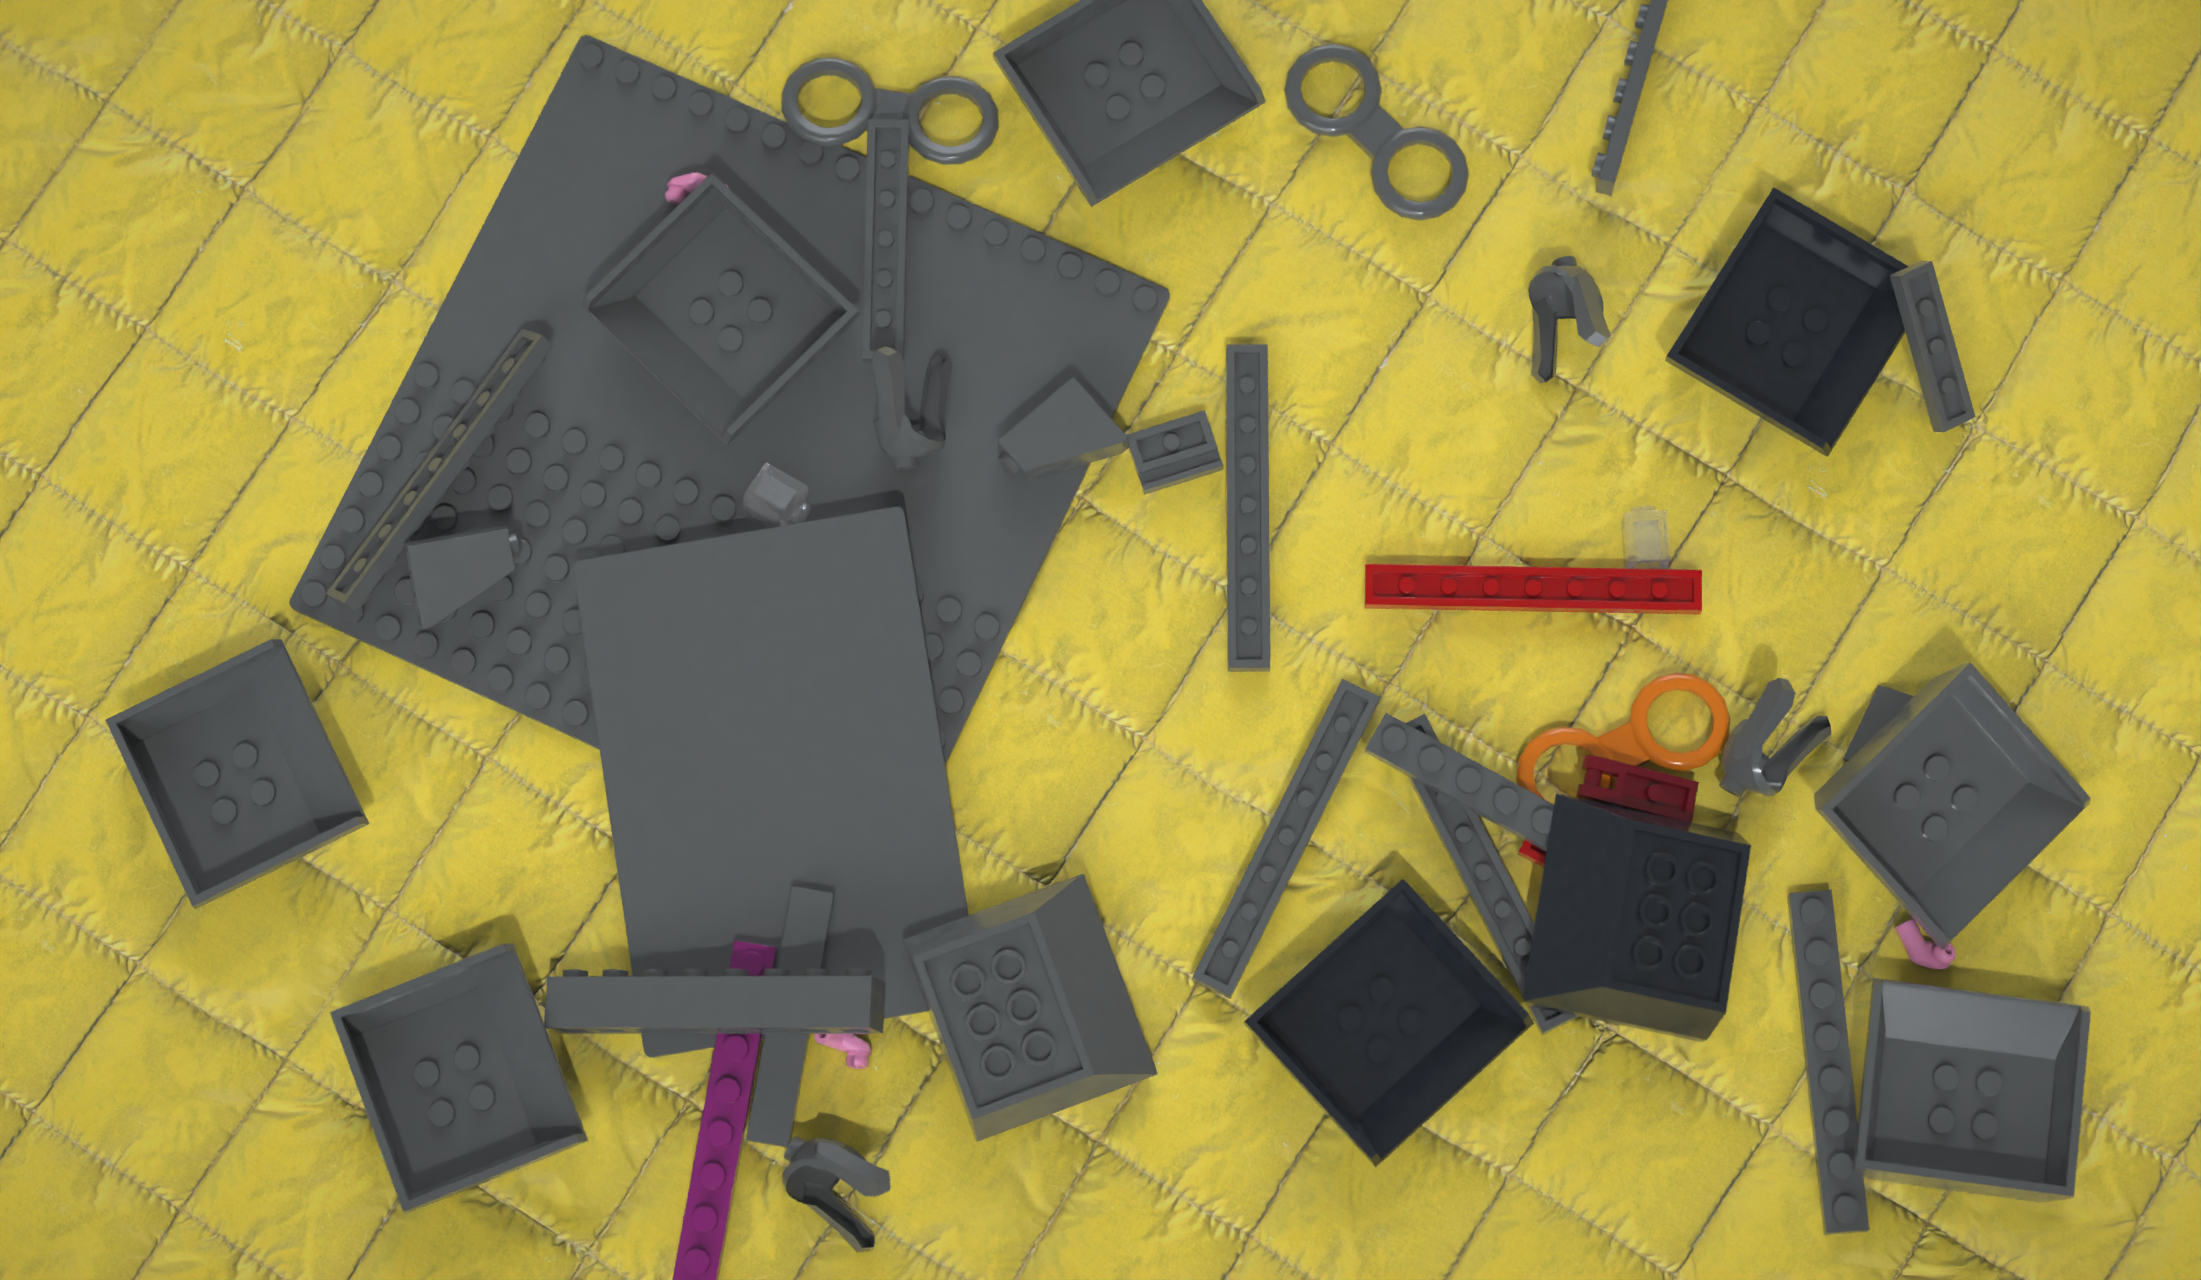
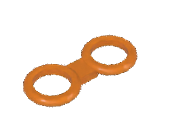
[1516,672,1730,803]

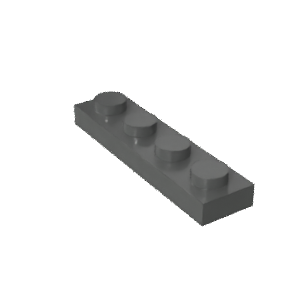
[1890,261,1976,433]

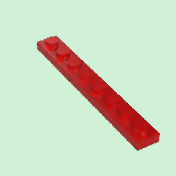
[1364,564,1702,615]

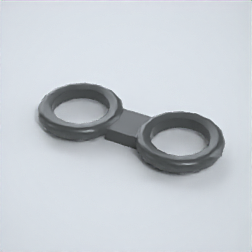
[1284,43,1469,221]
[781,57,999,165]

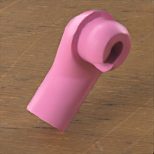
[665,172,728,206]
[1895,919,1956,970]
[814,1034,872,1069]

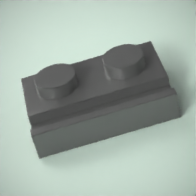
[1126,410,1223,495]

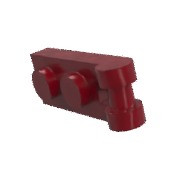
[1576,755,1699,823]

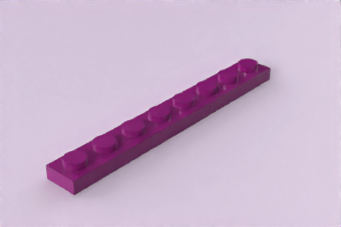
[672,940,778,1280]

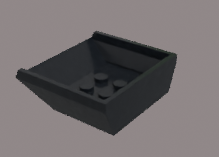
[1665,187,1909,457]
[1523,793,1751,1042]
[1244,879,1534,1167]

